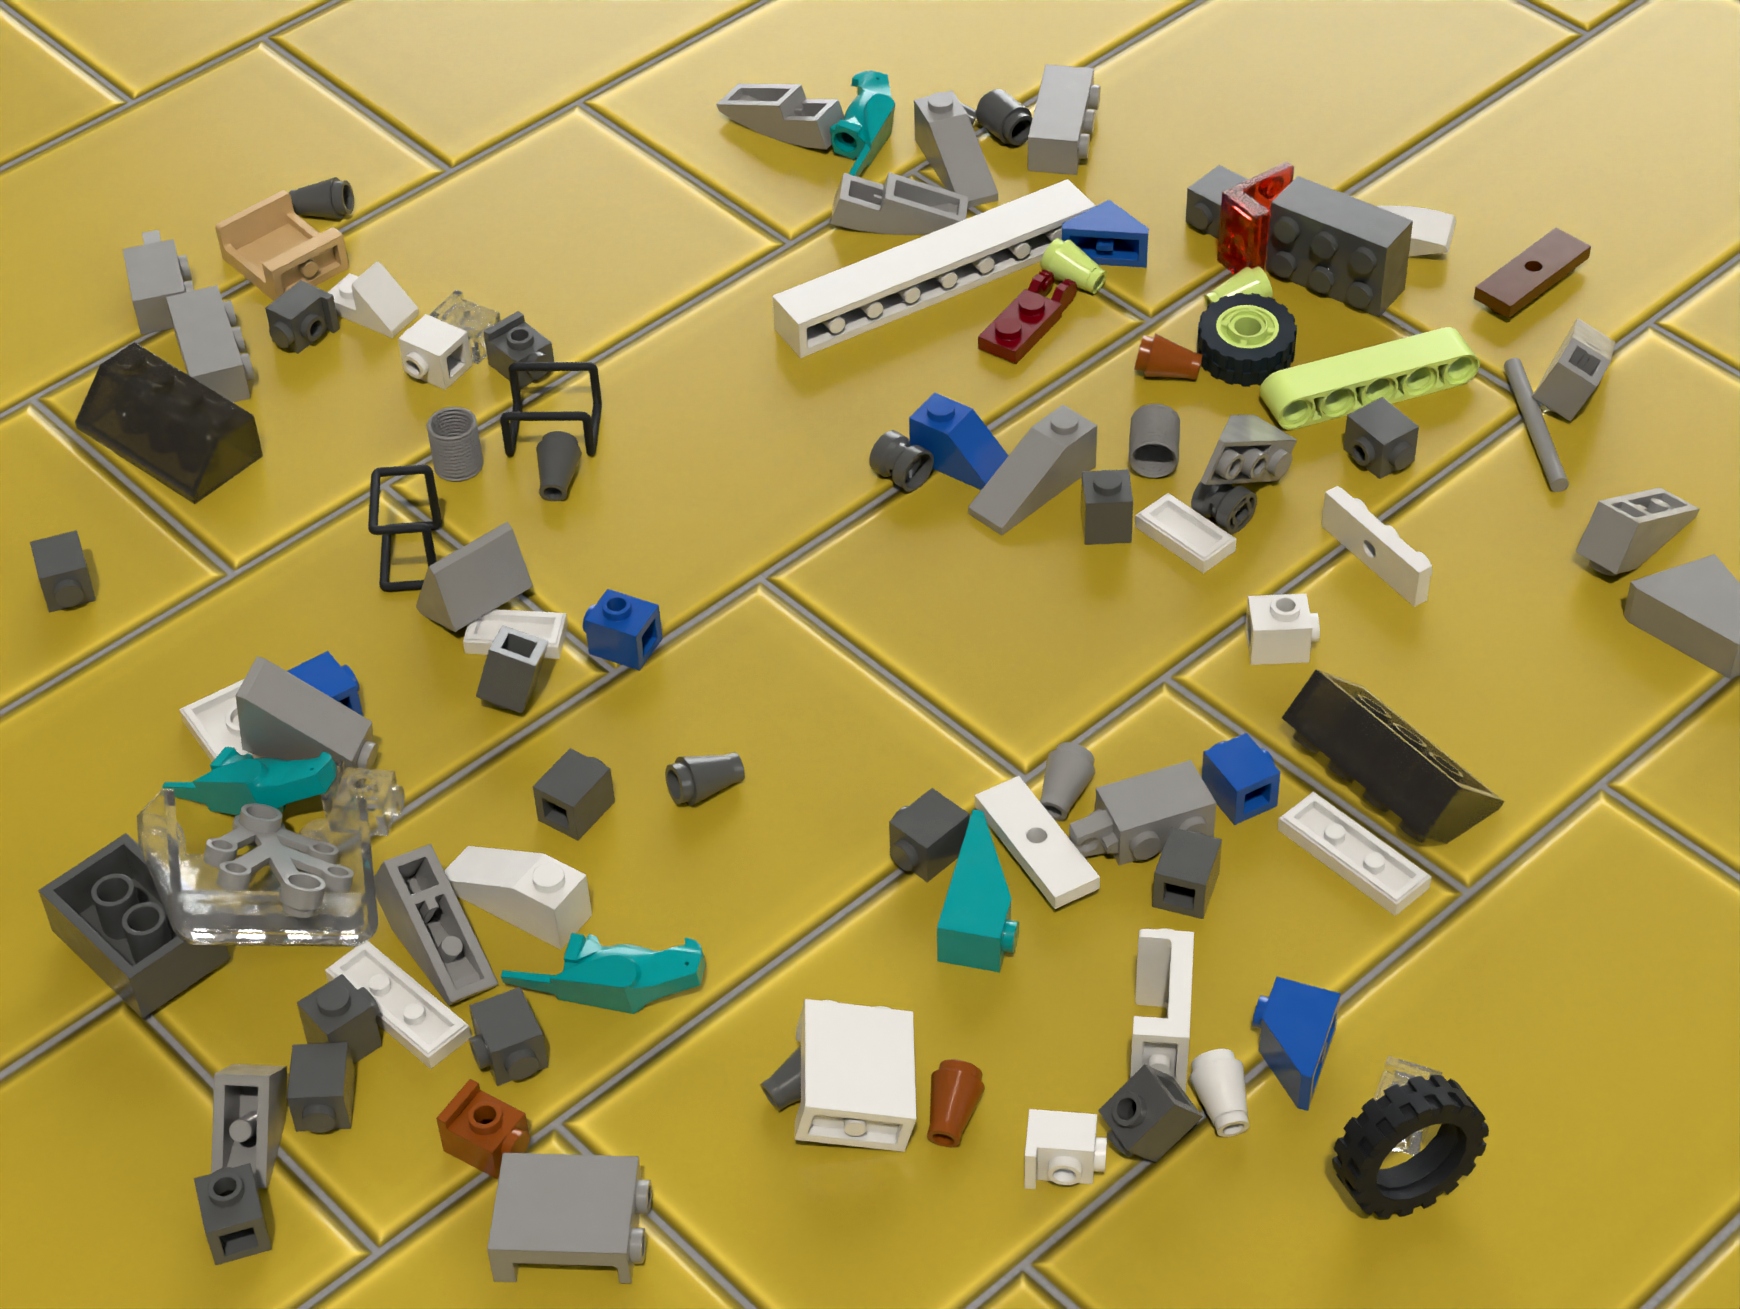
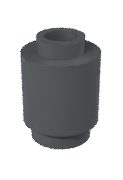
[976,89,1033,145]

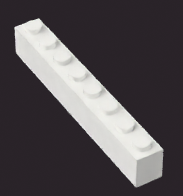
[772,179,1096,358]

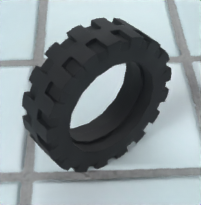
[1332,1075,1489,1218]

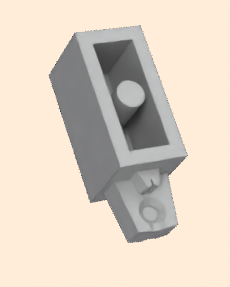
[123,230,194,335]
[1069,760,1216,865]

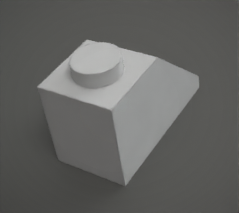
[211,1064,287,1188]

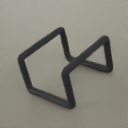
[500,362,602,456]
[368,464,442,592]

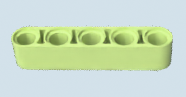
[1259,327,1480,430]

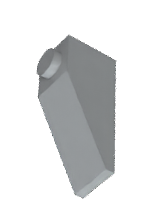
[914,91,998,208]
[968,405,1097,535]
[1576,487,1700,576]
[370,844,498,1006]

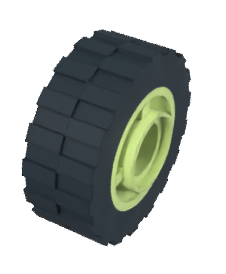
[1197,293,1297,387]

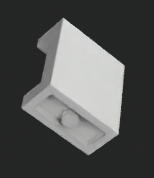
[1130,928,1194,1093]
[795,999,917,1152]

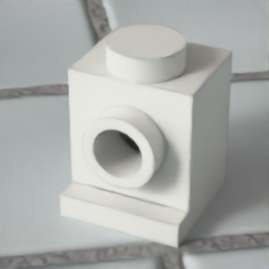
[1024,1109,1107,1190]

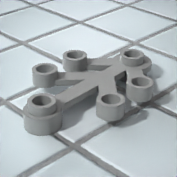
[203,803,354,918]

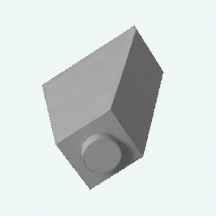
[1624,554,1740,679]
[236,656,378,788]

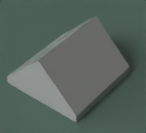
[416,522,533,632]

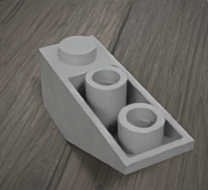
[1532,318,1615,421]
[1200,415,1297,485]

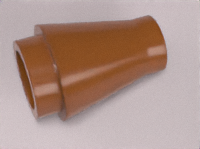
[1134,333,1203,380]
[927,1059,985,1147]

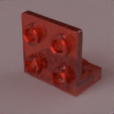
[1217,162,1294,274]

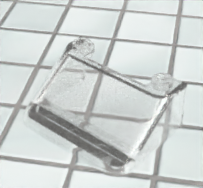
[137,788,378,947]

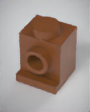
[436,1079,530,1179]

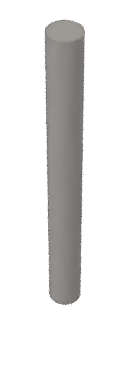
[1504,358,1569,492]

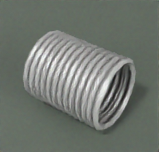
[1129,404,1180,478]
[426,406,483,481]

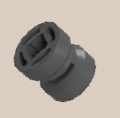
[869,430,934,492]
[1191,482,1257,534]

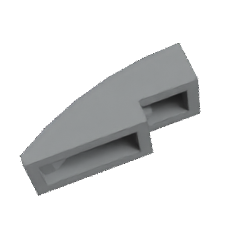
[716,84,844,149]
[830,172,969,235]

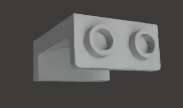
[487,1153,652,1284]

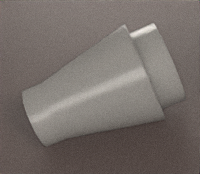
[1040,742,1095,821]

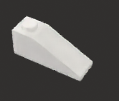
[444,846,592,950]

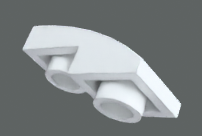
[1377,206,1456,257]

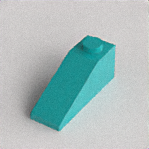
[937,809,1019,973]

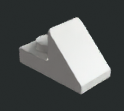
[328,261,419,338]

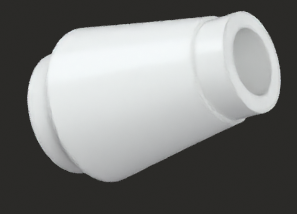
[1189,1049,1250,1137]

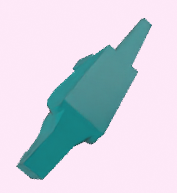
[830,70,895,177]
[162,747,337,815]
[501,933,706,1014]

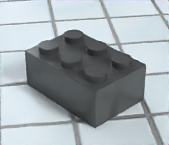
[1266,176,1413,317]
[38,833,230,1019]

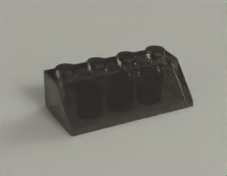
[75,342,263,504]
[1282,669,1505,844]

